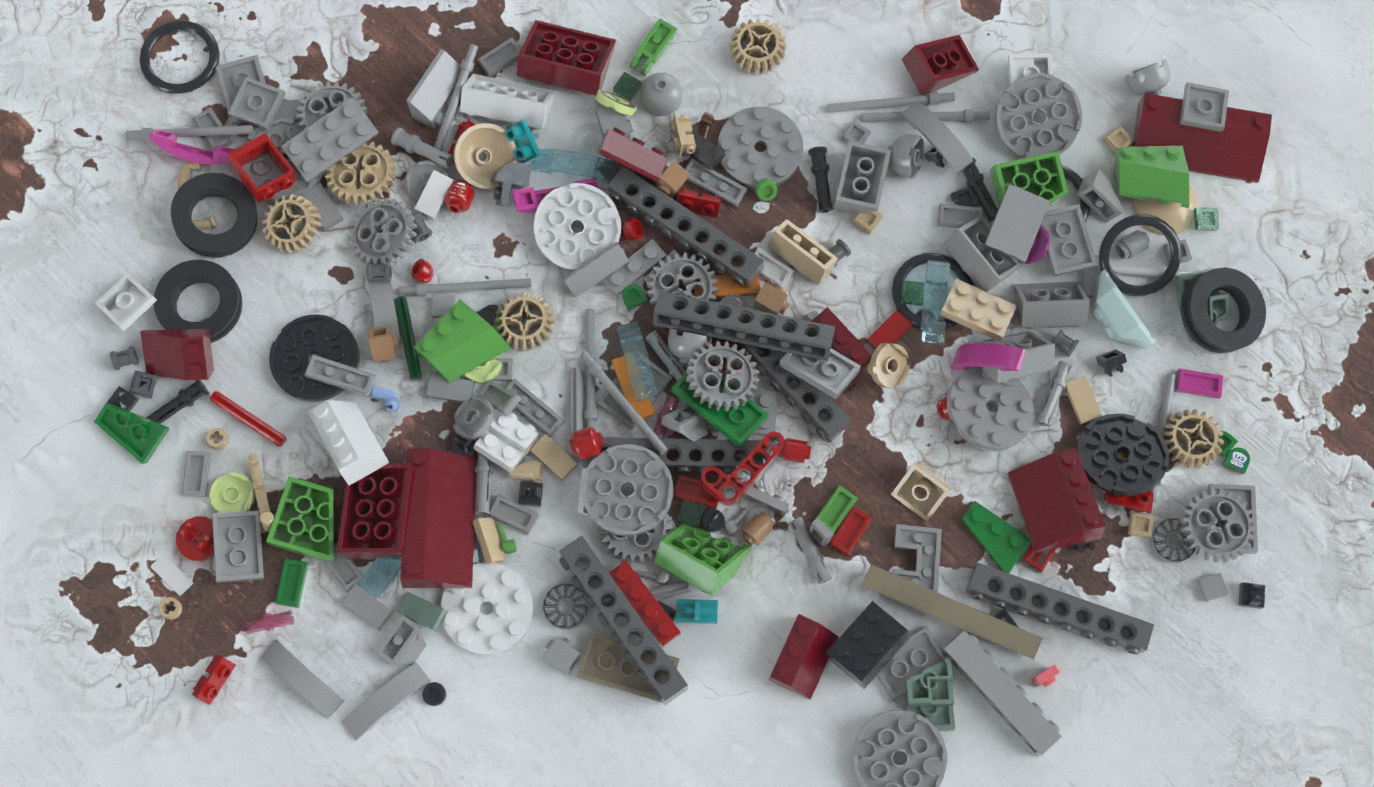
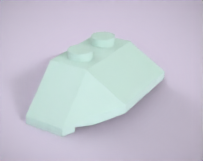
[1091,270,1156,348]

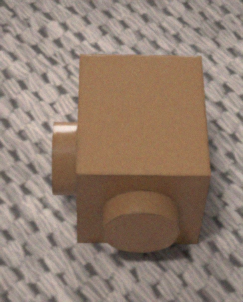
[654,161,690,198]
[753,282,789,315]
[368,325,399,362]

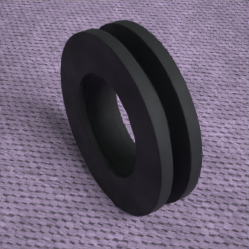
[171,173,258,258]
[153,259,243,343]
[1180,267,1266,353]

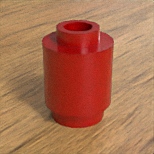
[778,438,811,463]

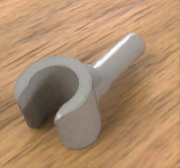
[724,508,749,537]
[638,569,671,586]

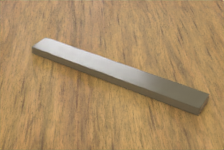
[862,564,1043,660]

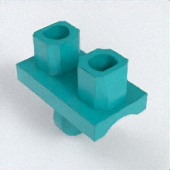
[504,119,541,163]
[676,599,718,624]

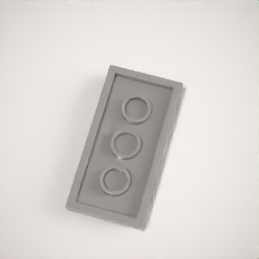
[281,97,379,183]

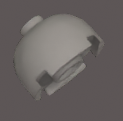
[1125,59,1170,95]
[640,72,682,116]
[888,134,924,178]
[668,329,713,364]

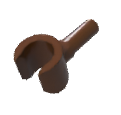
[700,112,714,139]

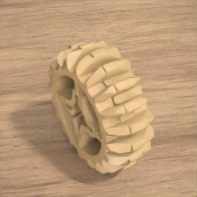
[729,18,786,75]
[262,194,322,253]
[495,291,555,351]
[1162,409,1224,469]

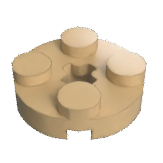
[867,343,910,388]

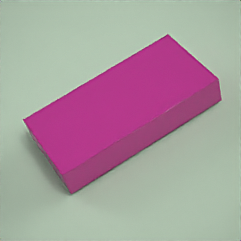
[1175,368,1224,399]

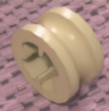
[206,428,229,450]
[159,597,182,620]

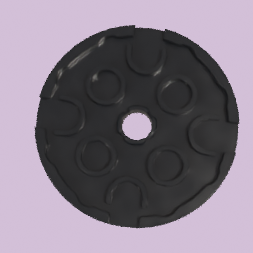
[269,314,360,402]
[1077,413,1169,496]

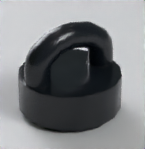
[702,509,725,533]

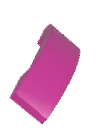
[149,129,235,164]
[512,178,599,213]
[950,343,1026,371]

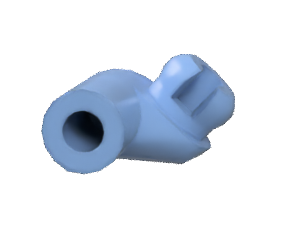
[372,386,400,412]

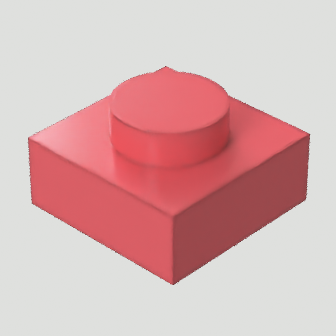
[1031,665,1060,687]

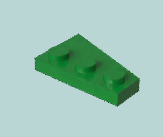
[94,404,170,464]
[961,501,1031,573]

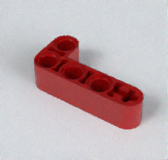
[701,431,785,506]

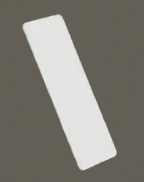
[151,554,193,596]

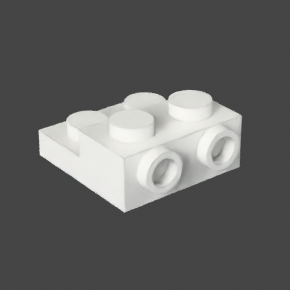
[1008,53,1056,85]
[95,273,157,331]
[474,412,538,473]

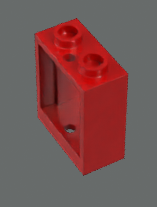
[228,133,296,203]

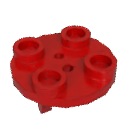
[176,516,214,562]

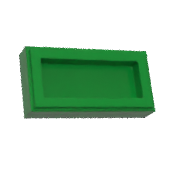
[275,559,309,608]

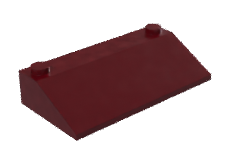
[1133,93,1272,183]
[400,449,477,588]

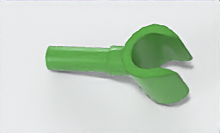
[496,524,516,554]

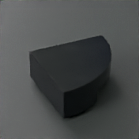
[950,186,979,207]
[476,305,499,328]

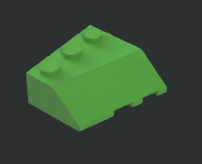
[1114,145,1189,208]
[990,151,1068,207]
[414,299,511,383]
[266,476,334,562]
[654,523,751,596]

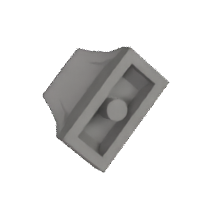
[661,404,709,442]
[375,615,426,667]

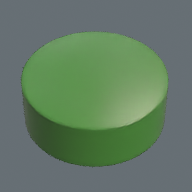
[755,178,777,201]

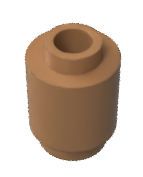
[742,512,775,546]

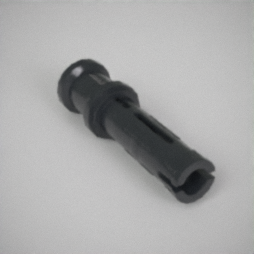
[808,146,833,213]
[962,158,998,222]
[146,380,210,424]

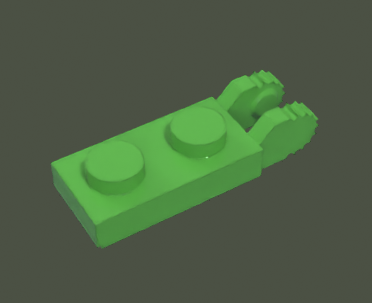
[629,18,677,76]

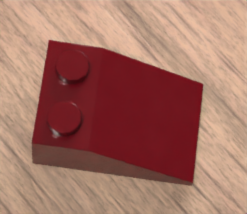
[901,35,979,95]
[140,329,214,380]

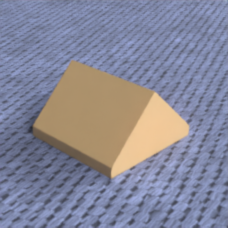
[891,462,952,521]

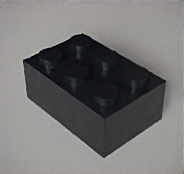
[826,601,910,689]

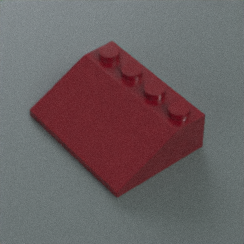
[516,20,616,96]
[1008,448,1106,553]
[337,463,414,560]

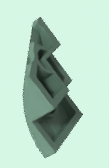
[1175,268,1230,342]
[906,657,955,732]

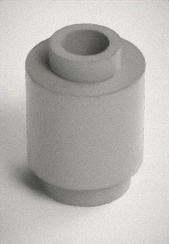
[1115,230,1150,259]

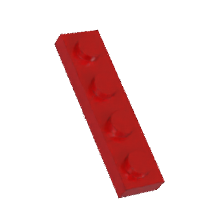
[608,560,681,648]

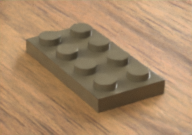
[577,632,680,703]

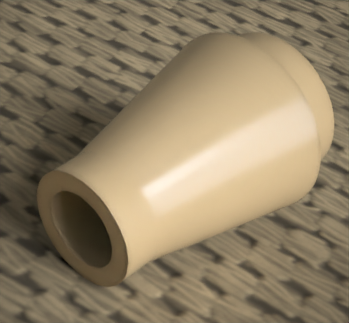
[509,460,544,483]

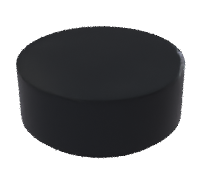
[422,682,447,706]

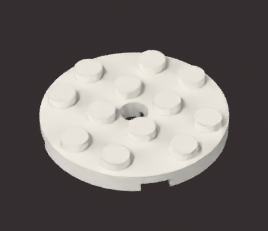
[534,183,621,271]
[441,562,533,655]

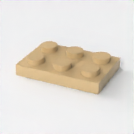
[940,278,1017,342]

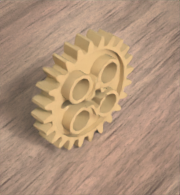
[325,141,396,206]

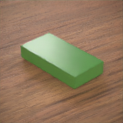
[817,485,858,533]

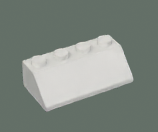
[460,74,555,130]
[308,400,389,485]

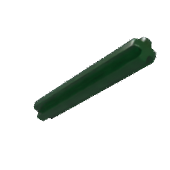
[394,296,422,381]

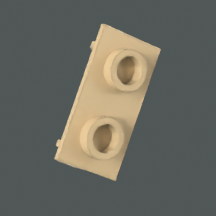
[669,111,696,159]

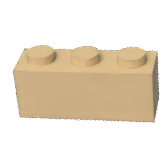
[768,219,838,285]

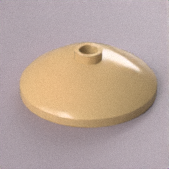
[454,123,517,189]
[1132,185,1198,235]

